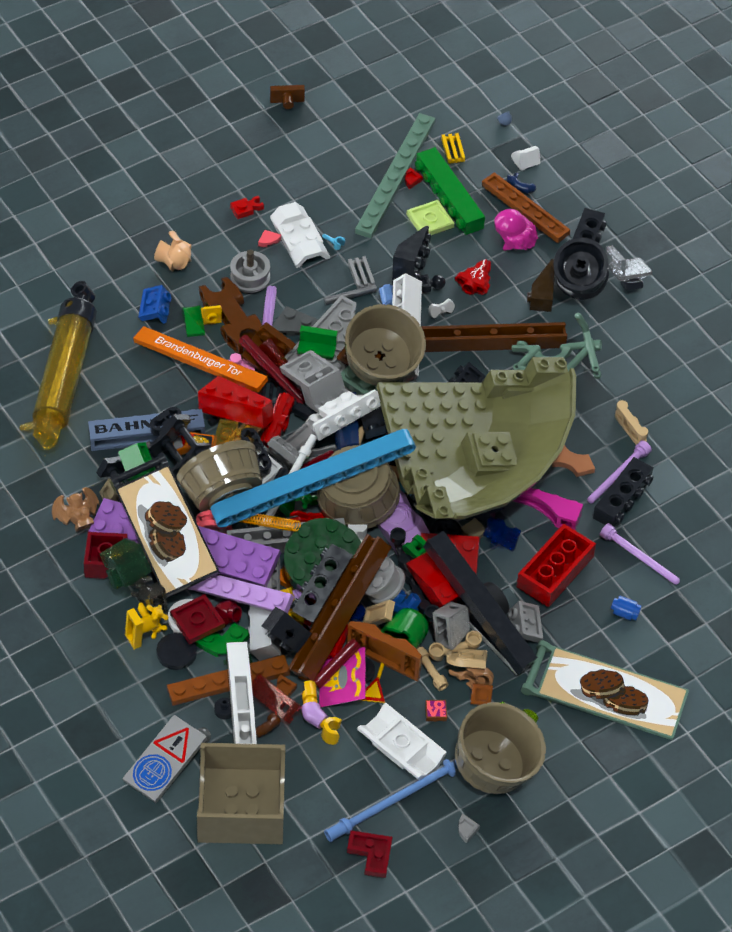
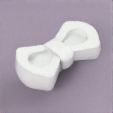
[428,298,455,318]

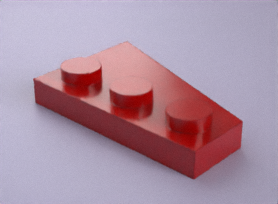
[420,533,480,575]

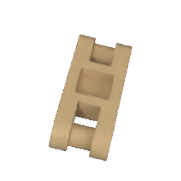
[615,400,648,445]

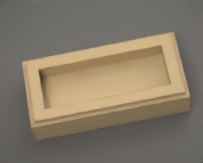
[363,600,395,626]

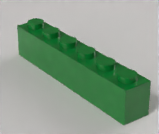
[415,147,485,235]

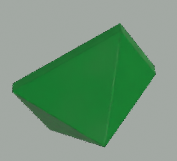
[182,305,205,337]

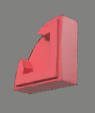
[258,230,281,247]

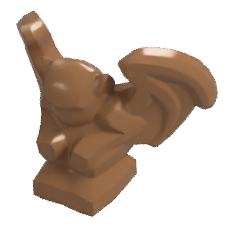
[52,487,100,532]

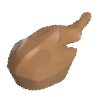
[449,667,494,689]

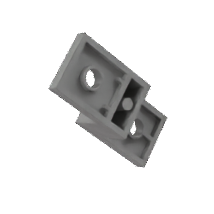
[280,350,349,414]

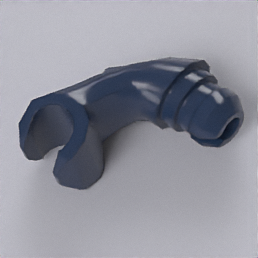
[506,172,536,194]

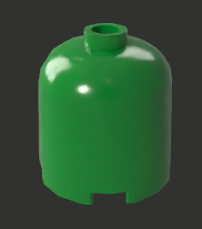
[381,608,428,649]

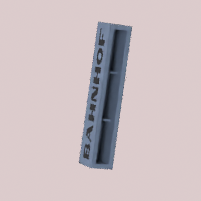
[88,409,205,451]

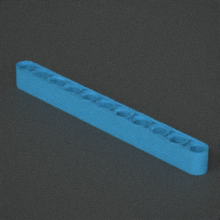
[210,429,416,528]

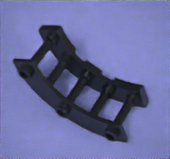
[96,414,211,503]

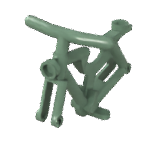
[512,313,602,379]

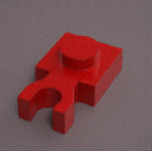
[230,195,264,220]

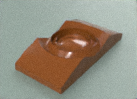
[347,621,422,682]

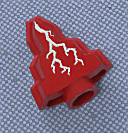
[455,259,491,295]

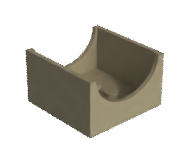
[197,743,285,844]

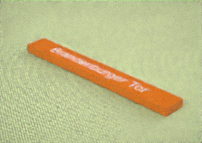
[133,326,268,393]

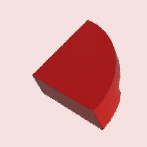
[405,167,423,189]

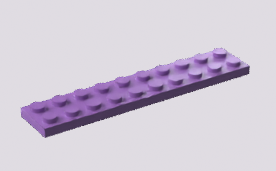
[88,498,281,587]

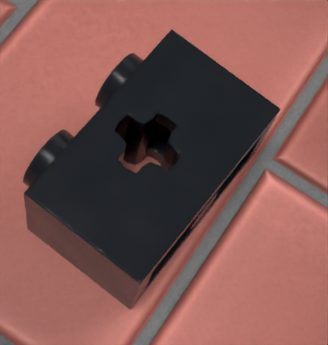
[261,606,312,653]

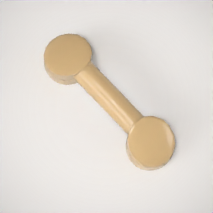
[428,631,482,661]

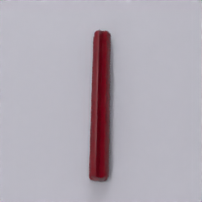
[239,335,305,404]

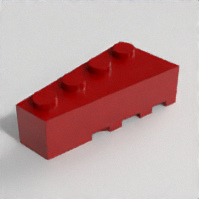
[198,376,273,428]

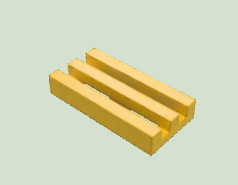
[441,133,465,163]

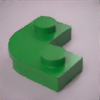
[195,623,250,657]

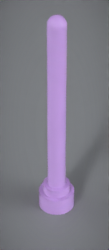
[587,440,652,504]
[600,523,680,585]

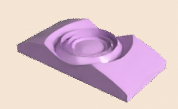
[377,490,429,554]

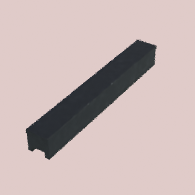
[423,531,538,675]

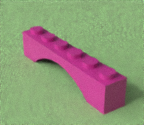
[512,488,583,530]

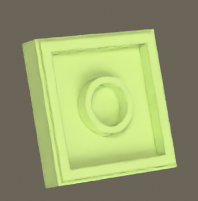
[406,200,454,235]

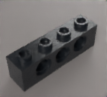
[573,208,607,243]
[593,457,654,527]
[290,543,353,627]

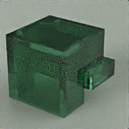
[100,538,152,589]

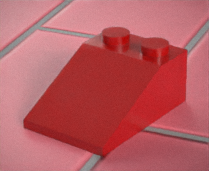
[405,552,462,608]

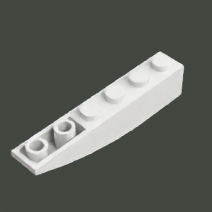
[392,273,422,382]
[226,642,257,744]

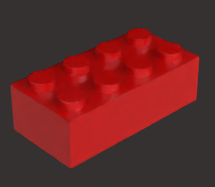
[516,524,596,607]

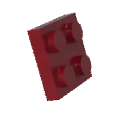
[170,594,225,644]

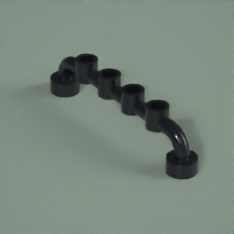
[390,527,439,622]

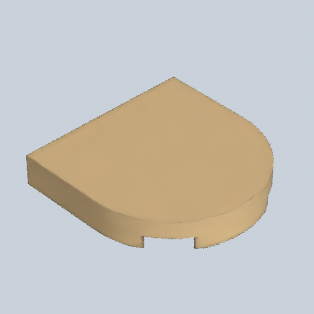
[446,649,488,669]

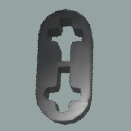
[150,407,182,436]

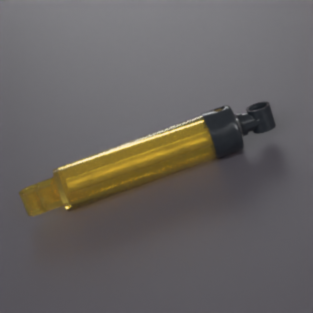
[19,281,97,450]

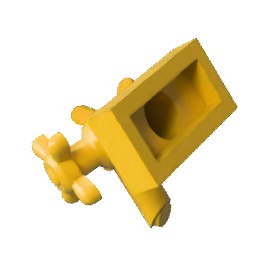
[125,602,169,650]

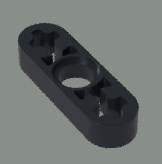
[240,428,272,476]

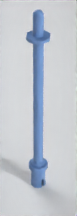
[324,759,458,842]

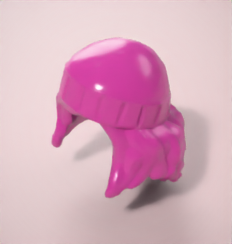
[494,209,538,251]

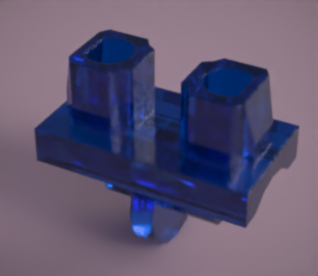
[483,517,521,551]

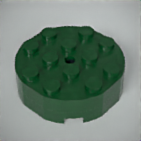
[284,518,361,600]

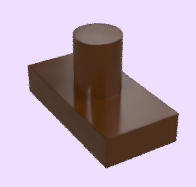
[270,85,305,109]

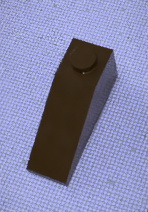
[527,259,554,312]

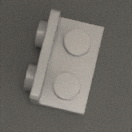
[267,435,307,469]
[508,601,543,643]

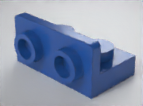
[138,285,171,324]

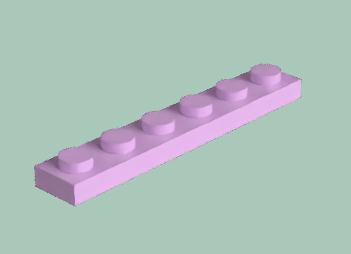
[187,575,294,614]

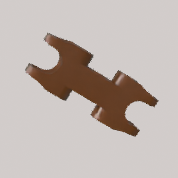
[199,277,262,354]

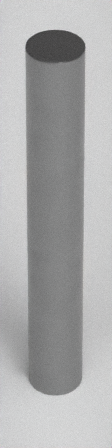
[324,285,377,305]

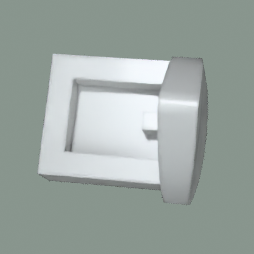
[511,146,540,171]

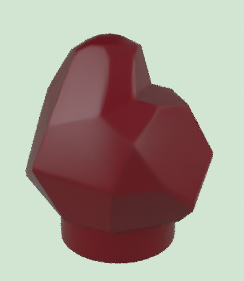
[214,600,242,625]

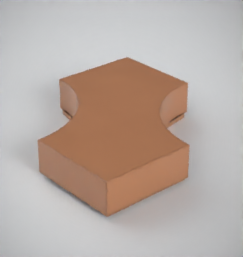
[552,445,595,477]

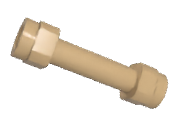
[417,647,449,691]

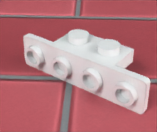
[312,389,381,441]

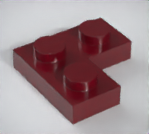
[347,830,393,878]

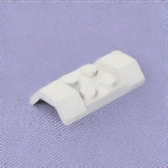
[270,202,330,268]
[357,703,447,780]

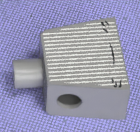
[433,602,472,650]

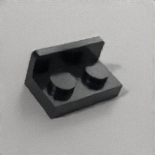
[448,362,486,383]

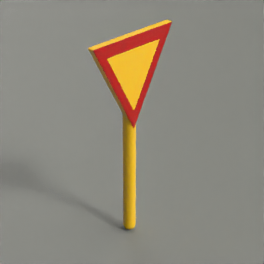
[360,663,385,703]

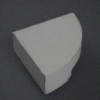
[458,814,480,843]

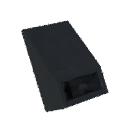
[392,225,431,284]

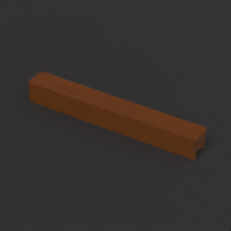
[421,322,567,352]
[288,534,391,681]

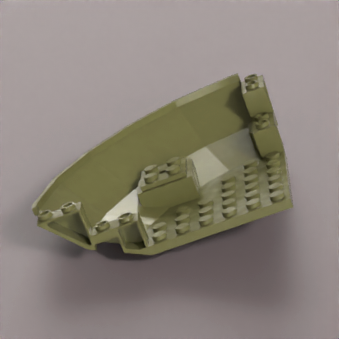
[376,357,576,519]

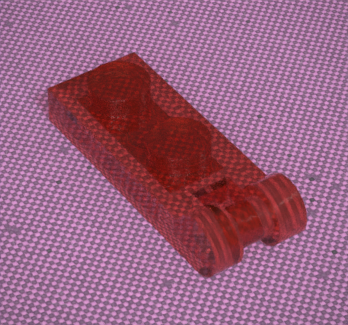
[252,673,302,723]

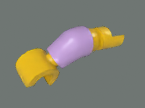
[301,680,342,745]

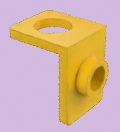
[201,305,222,325]

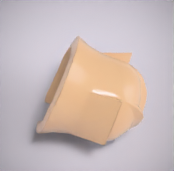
[154,231,192,272]

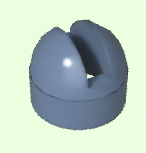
[497,111,512,126]

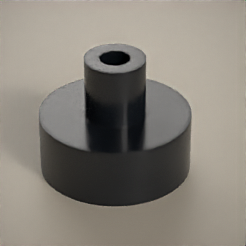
[214,698,232,720]

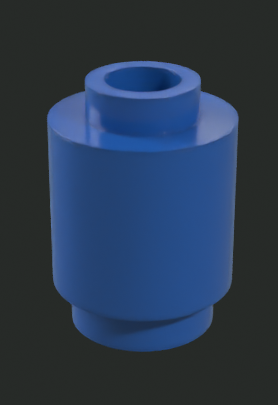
[611,596,642,620]

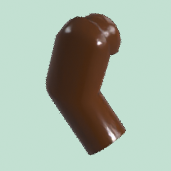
[255,713,281,738]

